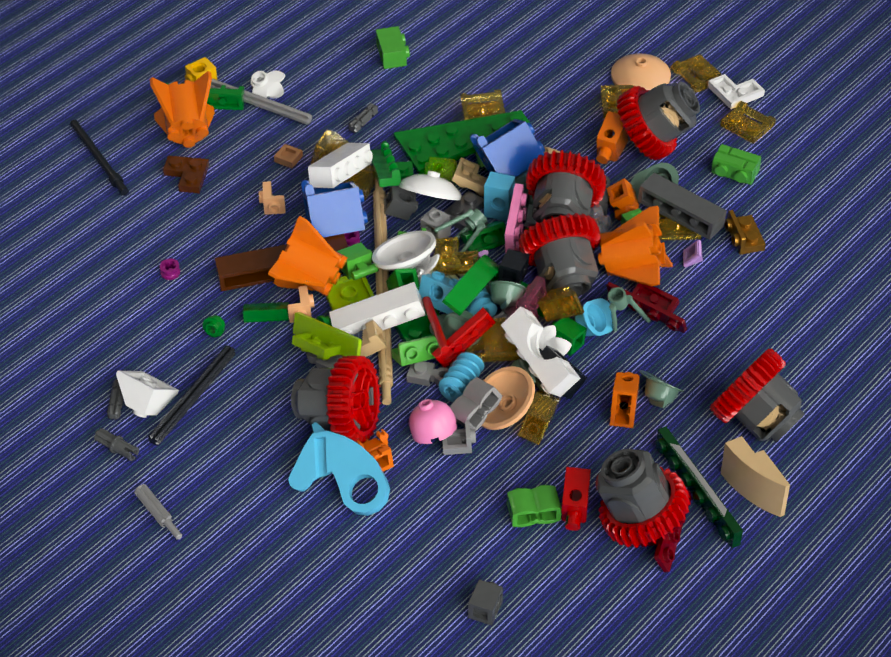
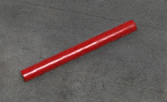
[422,296,450,354]

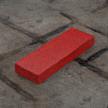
[432,308,496,368]

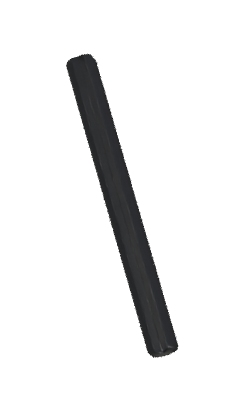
[148,345,236,446]

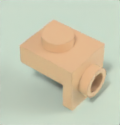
[259,181,286,215]
[287,286,315,323]

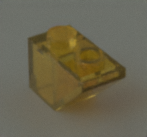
[311,129,349,164]
[537,286,584,322]
[518,390,561,445]

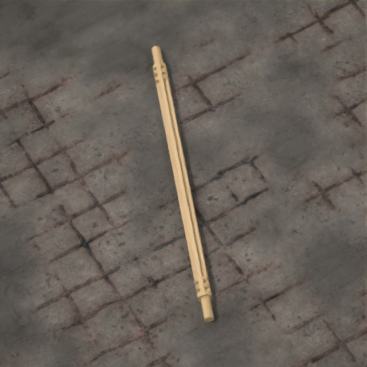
[373,177,393,405]

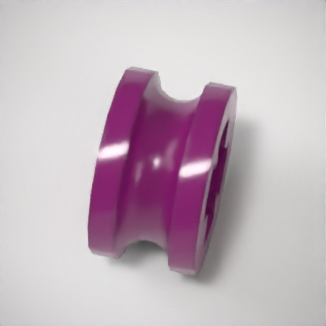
[344,231,360,247]
[160,258,180,280]

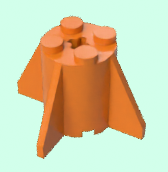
[150,71,215,148]
[598,205,673,286]
[268,216,348,296]

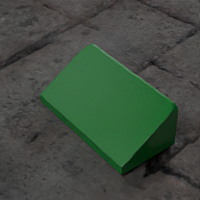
[460,221,506,255]
[243,302,289,323]

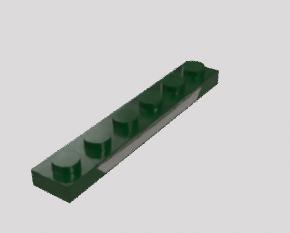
[655,426,743,548]

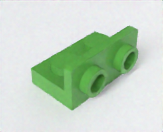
[391,335,439,366]

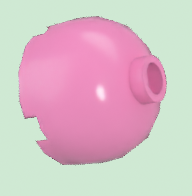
[409,399,457,444]

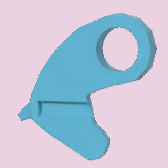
[288,422,390,516]

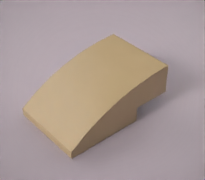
[721,436,790,517]

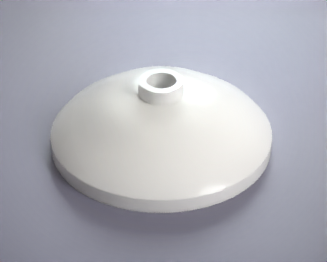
[399,170,462,200]
[372,231,436,271]

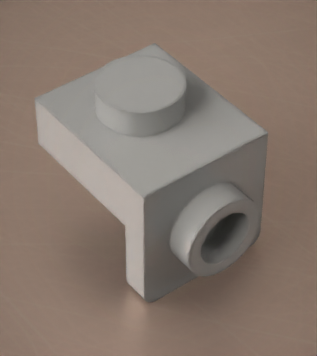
[442,420,476,455]

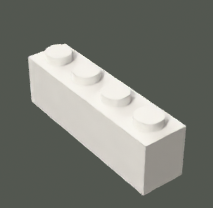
[308,143,373,188]
[329,282,426,334]

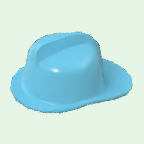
[575,298,613,337]

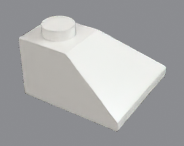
[116,370,179,418]

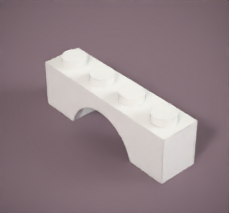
[501,306,581,397]

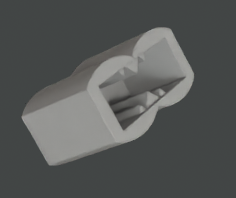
[450,377,502,431]

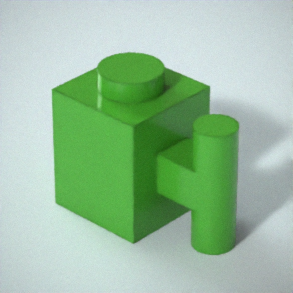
[337,242,379,280]

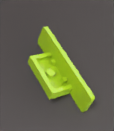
[292,312,362,360]

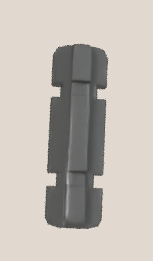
[348,103,378,133]
[107,379,124,420]

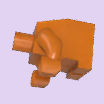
[607,178,639,220]
[357,429,394,471]

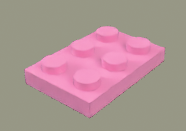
[505,183,527,254]

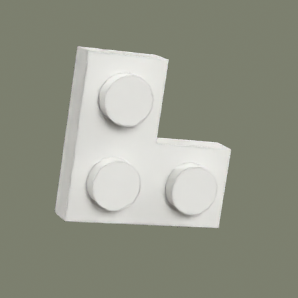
[708,74,765,109]

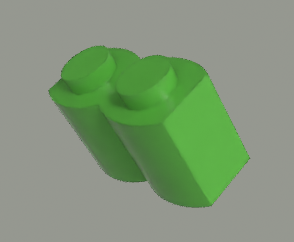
[507,485,562,527]

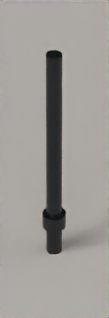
[70,120,129,196]

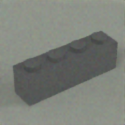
[638,173,727,240]

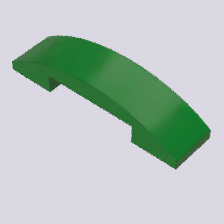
[442,255,499,316]

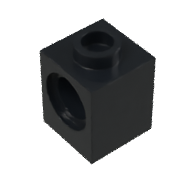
[498,249,529,284]

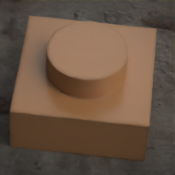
[274,144,303,169]

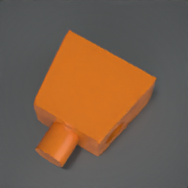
[596,111,628,164]
[610,372,640,428]

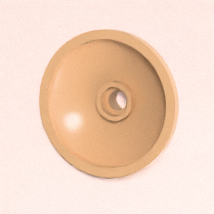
[611,53,671,92]
[482,366,535,430]

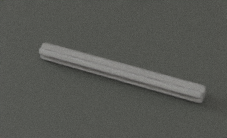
[210,79,312,125]

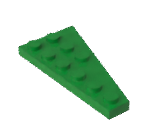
[393,110,531,174]

